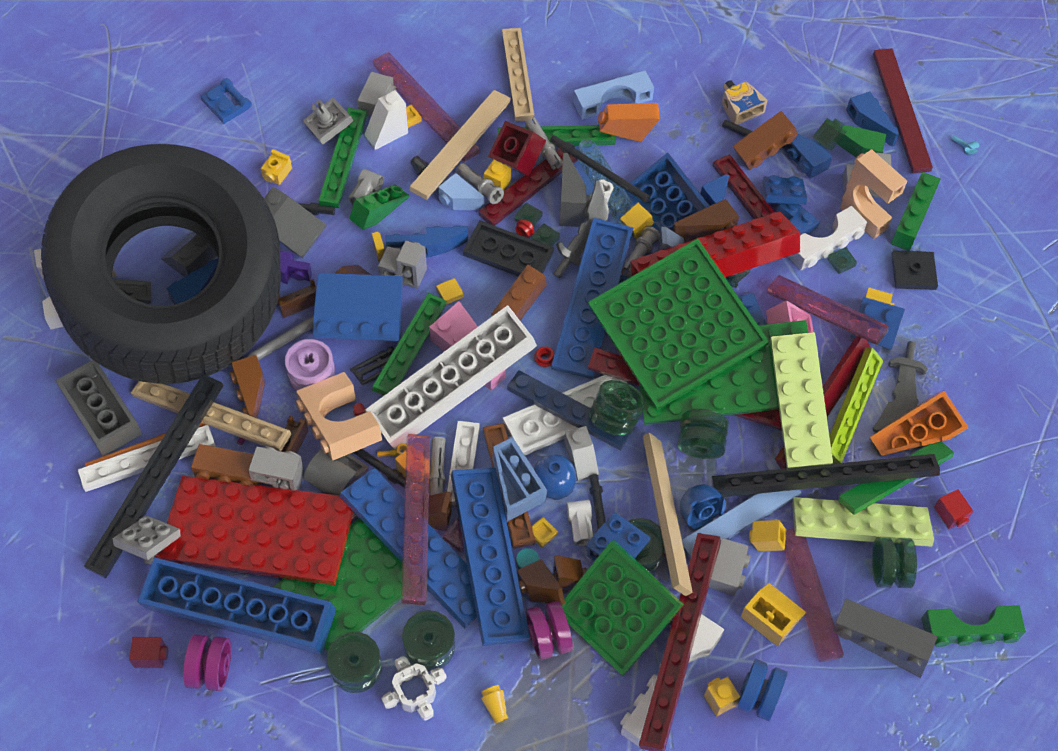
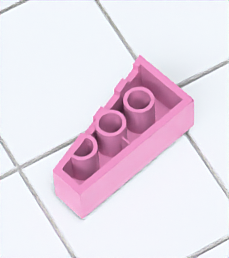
[429,301,506,391]

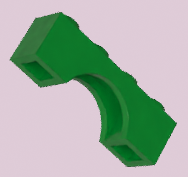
[891,172,941,251]
[922,605,1026,647]

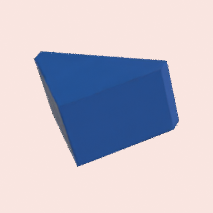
[700,175,729,206]

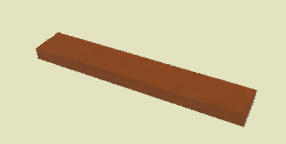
[483,423,536,549]

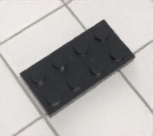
[463,220,554,276]

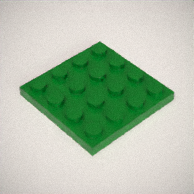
[561,540,684,676]

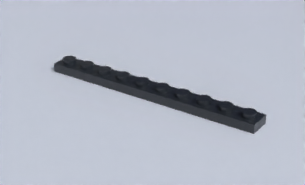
[84,374,224,578]
[712,454,940,497]

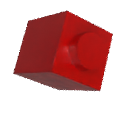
[934,489,973,529]

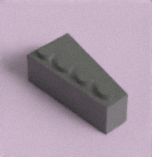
[833,599,938,678]

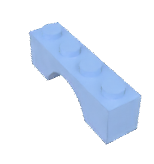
[573,71,654,120]

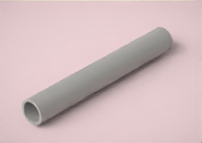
[247,317,314,361]

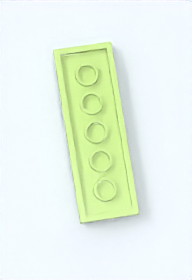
[770,332,833,468]
[792,497,934,547]

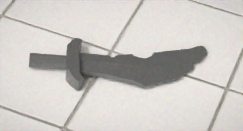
[553,180,609,278]
[873,341,928,431]

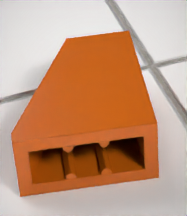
[597,103,660,142]

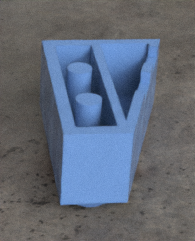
[492,437,547,522]

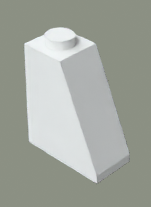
[365,90,408,150]

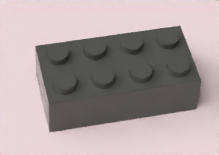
[55,360,142,456]

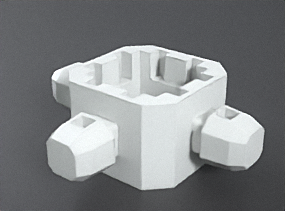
[381,656,446,721]

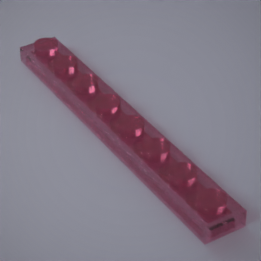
[373,52,480,162]
[401,434,430,605]

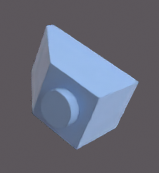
[439,173,484,210]

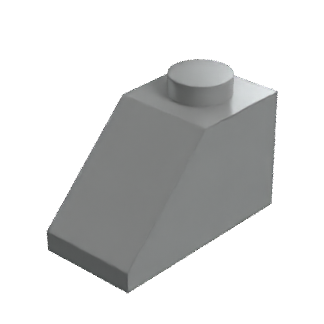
[564,426,599,481]

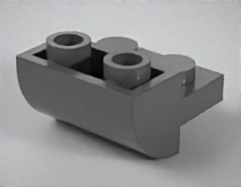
[304,449,369,496]

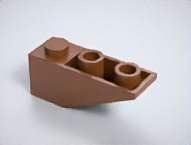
[230,355,265,418]

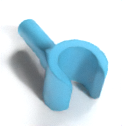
[952,136,979,155]

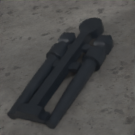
[350,346,395,385]

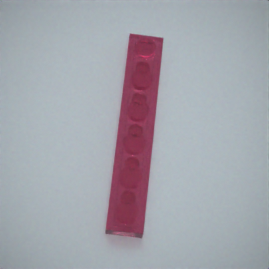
[767,275,889,345]
[784,528,844,662]

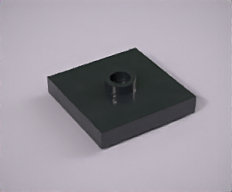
[891,250,938,290]

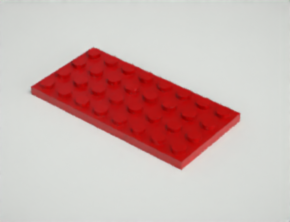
[156,476,354,585]

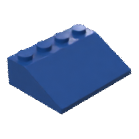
[621,152,710,241]
[313,273,403,341]

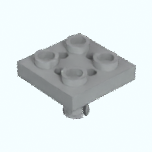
[303,97,354,145]
[113,515,181,564]

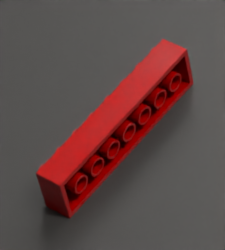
[630,211,800,277]

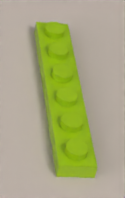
[829,347,883,464]

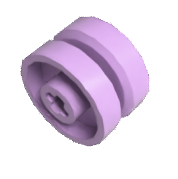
[285,339,335,390]

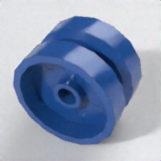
[737,659,788,721]

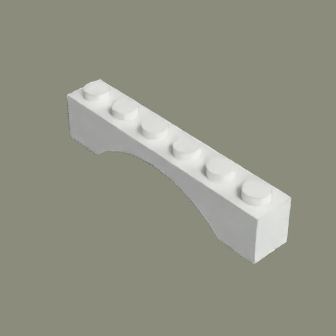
[620,614,724,751]

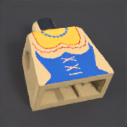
[722,80,768,125]

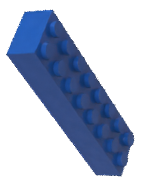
[137,558,336,655]

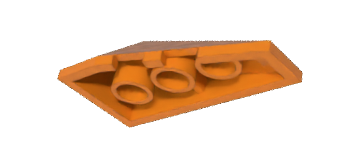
[869,391,969,456]

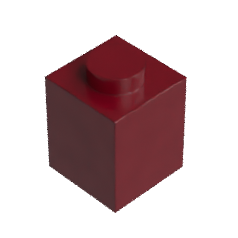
[129,637,168,668]

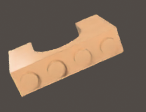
[840,149,907,239]
[295,372,382,460]

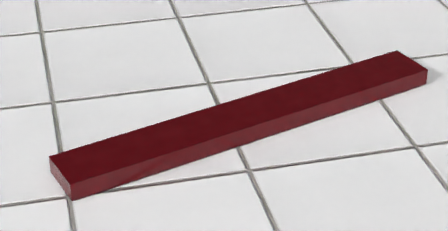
[873,48,933,174]
[775,334,871,469]

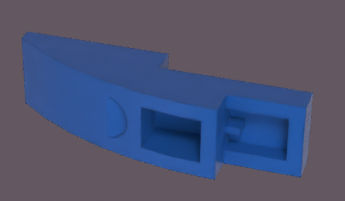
[385,225,468,258]

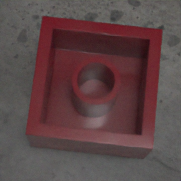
[488,121,546,176]

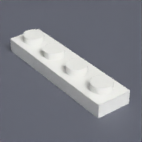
[447,421,480,505]

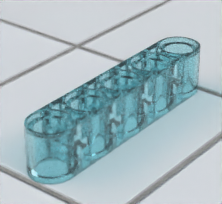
[579,139,633,224]

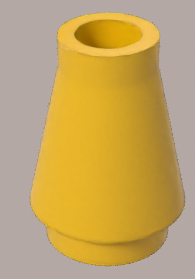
[481,685,508,723]

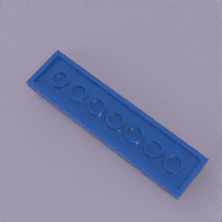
[551,218,633,379]
[339,468,477,629]
[450,468,530,646]

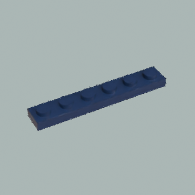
[507,370,632,451]

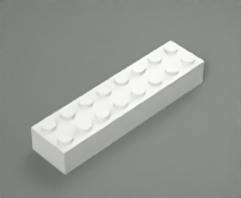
[365,305,537,449]

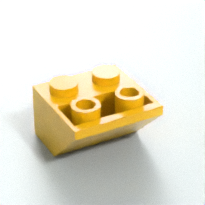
[741,583,806,647]

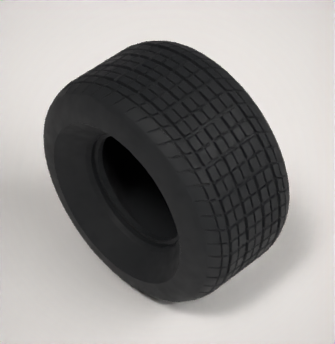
[41,144,281,384]

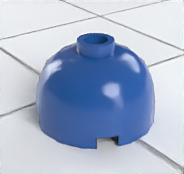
[534,455,576,500]
[680,484,726,530]

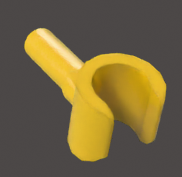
[377,443,408,457]

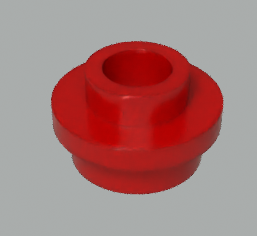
[515,219,534,238]
[534,346,555,367]

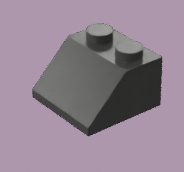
[161,232,218,277]

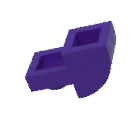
[280,250,312,284]

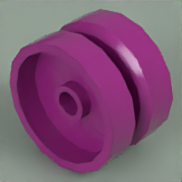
[525,601,573,661]
[183,634,231,691]

